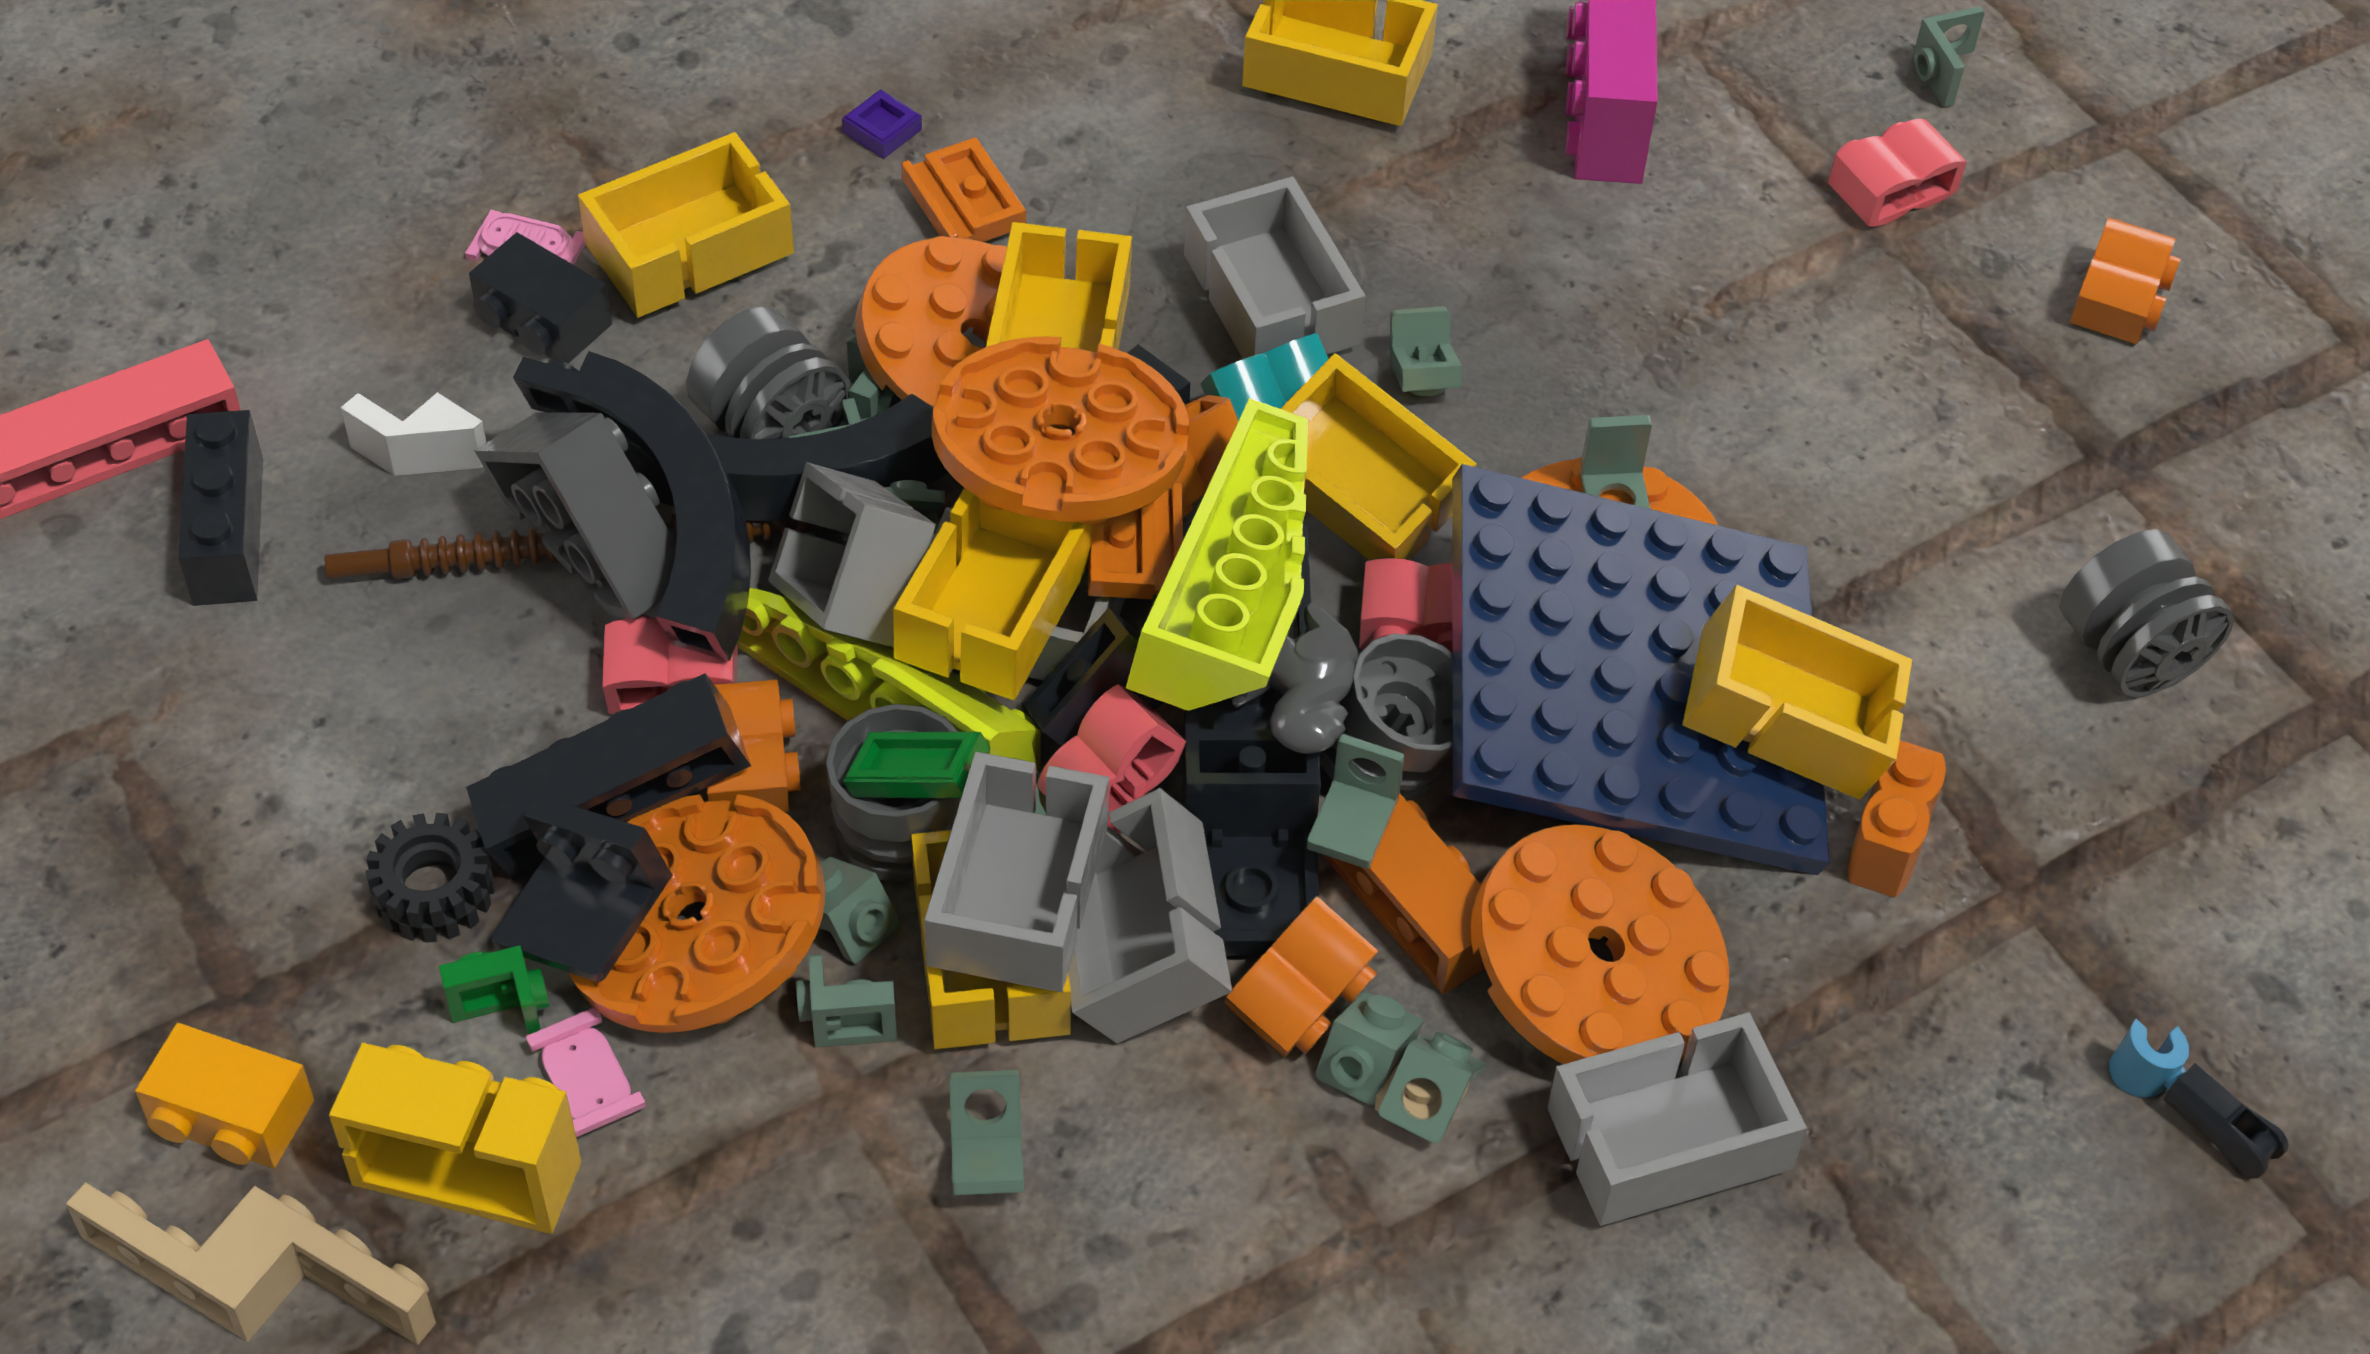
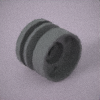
[686,306,850,439]
[2059,529,2235,698]
[1319,633,1453,802]
[826,704,961,883]

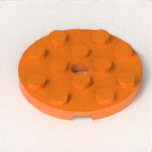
[855,236,1007,407]
[932,336,1190,525]
[567,794,826,1033]
[1471,825,1729,1064]

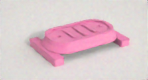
[465,210,585,265]
[526,1008,646,1137]

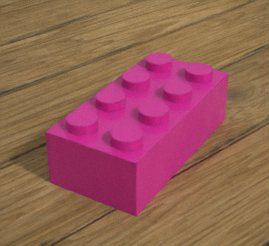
[1565,0,1658,184]

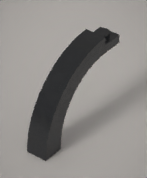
[513,351,751,661]
[624,394,949,521]

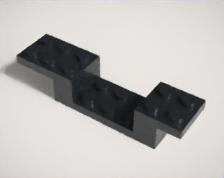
[1182,522,1321,955]

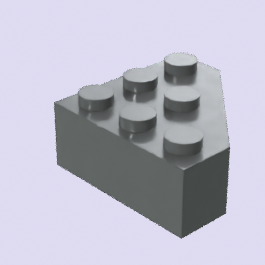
[474,412,677,619]

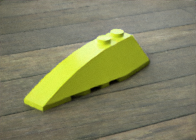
[1126,398,1308,711]
[737,588,1041,771]

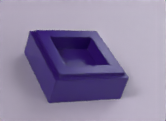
[842,89,922,159]

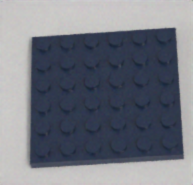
[1452,464,1830,875]

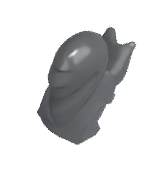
[1232,602,1359,754]

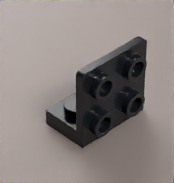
[491,795,673,982]

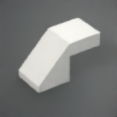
[341,392,486,476]

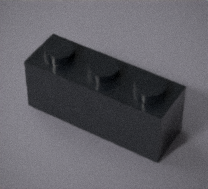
[179,410,263,606]

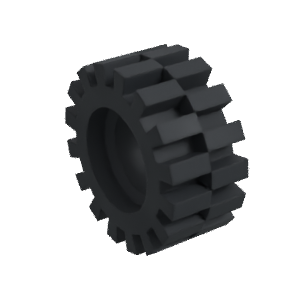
[365,813,495,943]

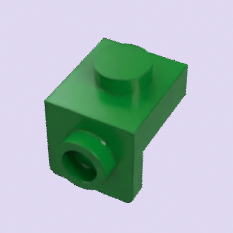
[439,945,550,1035]

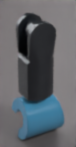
[2109,1019,2289,1179]

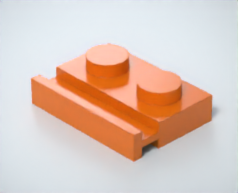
[901,137,1026,242]
[1088,483,1183,600]

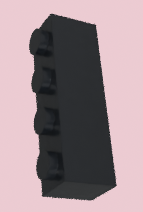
[466,673,751,879]

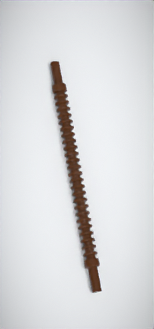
[324,492,951,579]

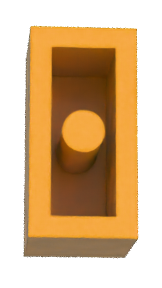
[135,1022,315,1169]

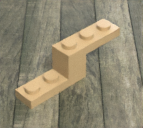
[66,1182,436,1345]

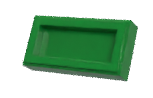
[843,732,990,798]

